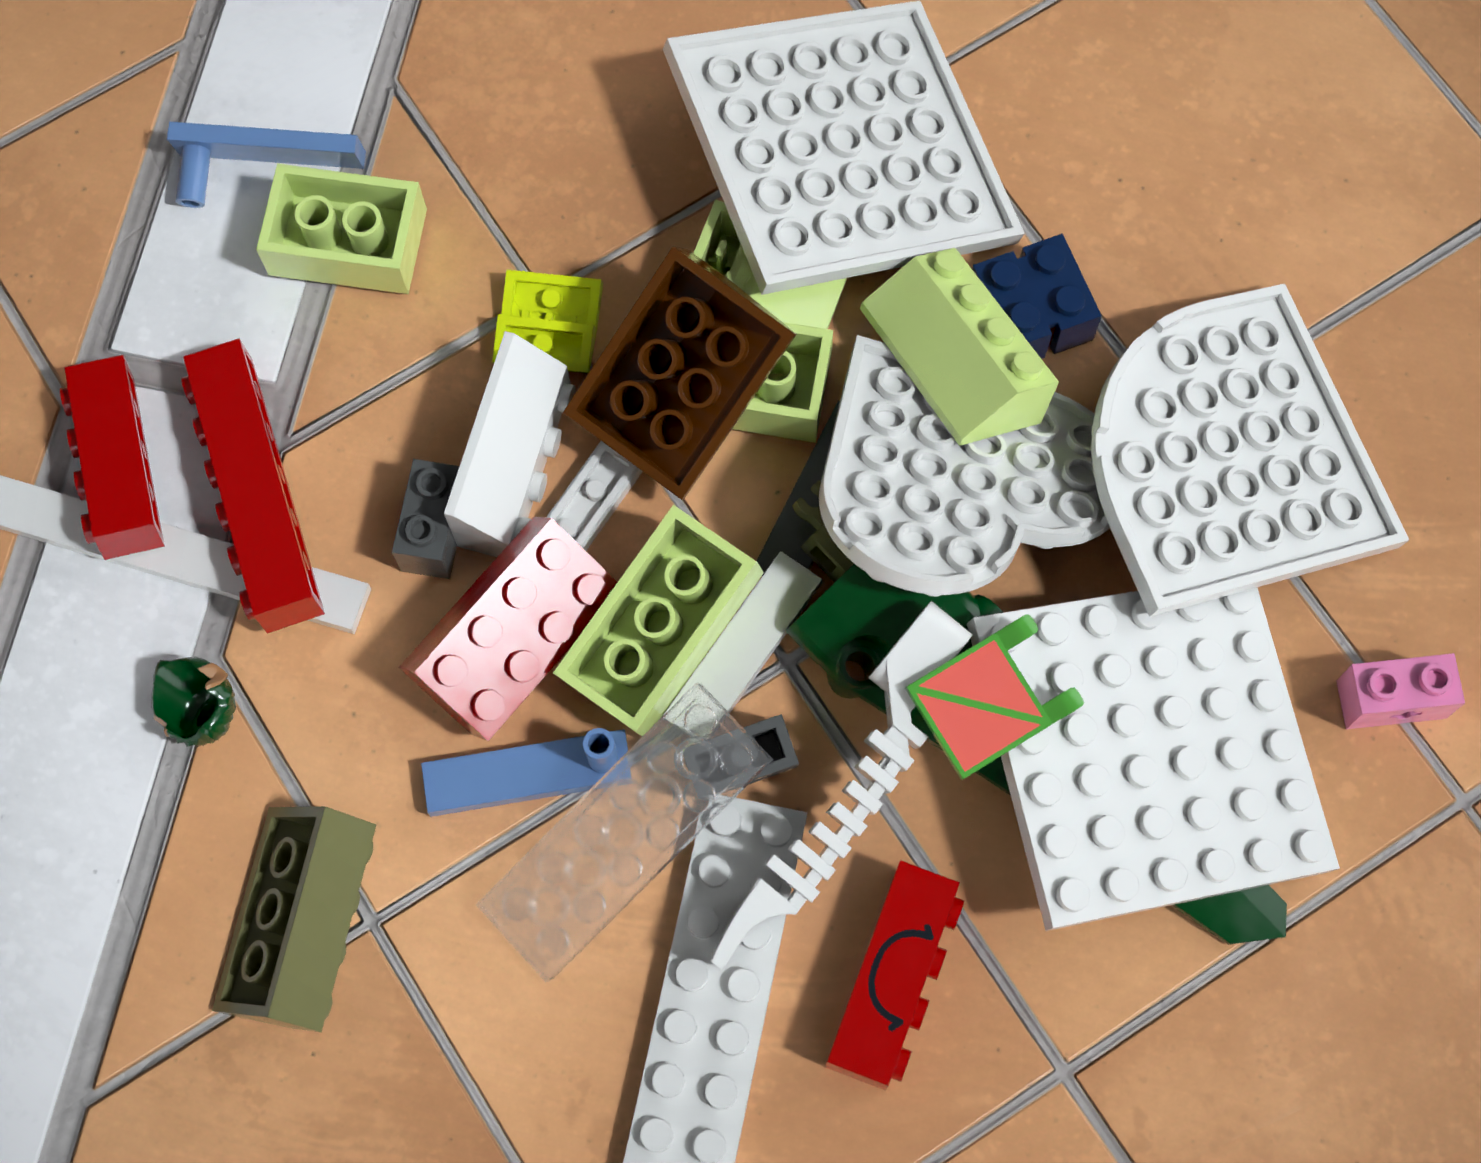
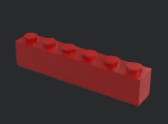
[181,338,325,634]

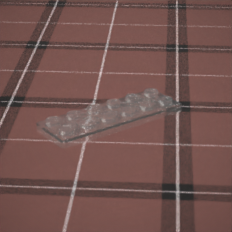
[476,683,773,982]

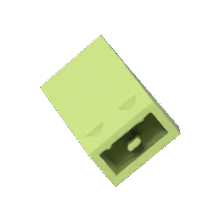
[693,199,847,329]

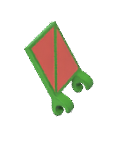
[905,614,1084,780]

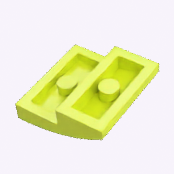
[492,269,603,373]

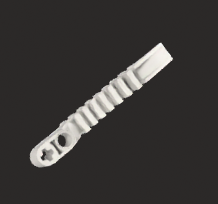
[711,601,972,970]

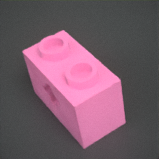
[1336,653,1465,729]

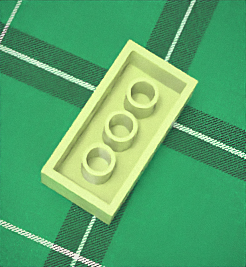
[553,505,764,739]

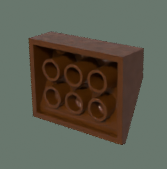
[563,246,797,500]

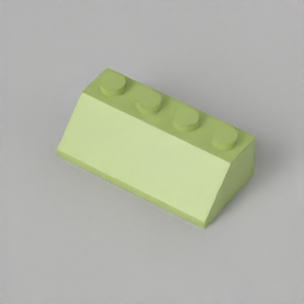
[860,248,1059,446]

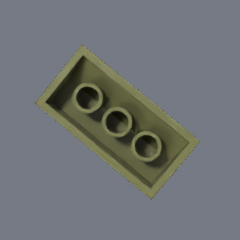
[212,806,377,1032]

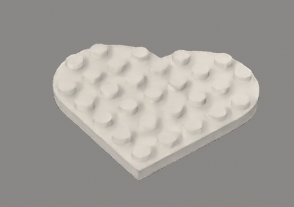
[819,335,1110,597]

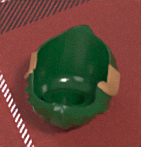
[151,656,236,747]

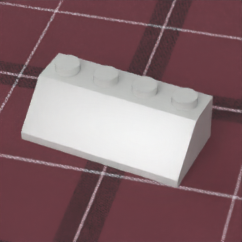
[444,331,576,557]

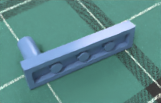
[167,121,366,208]
[421,728,633,817]

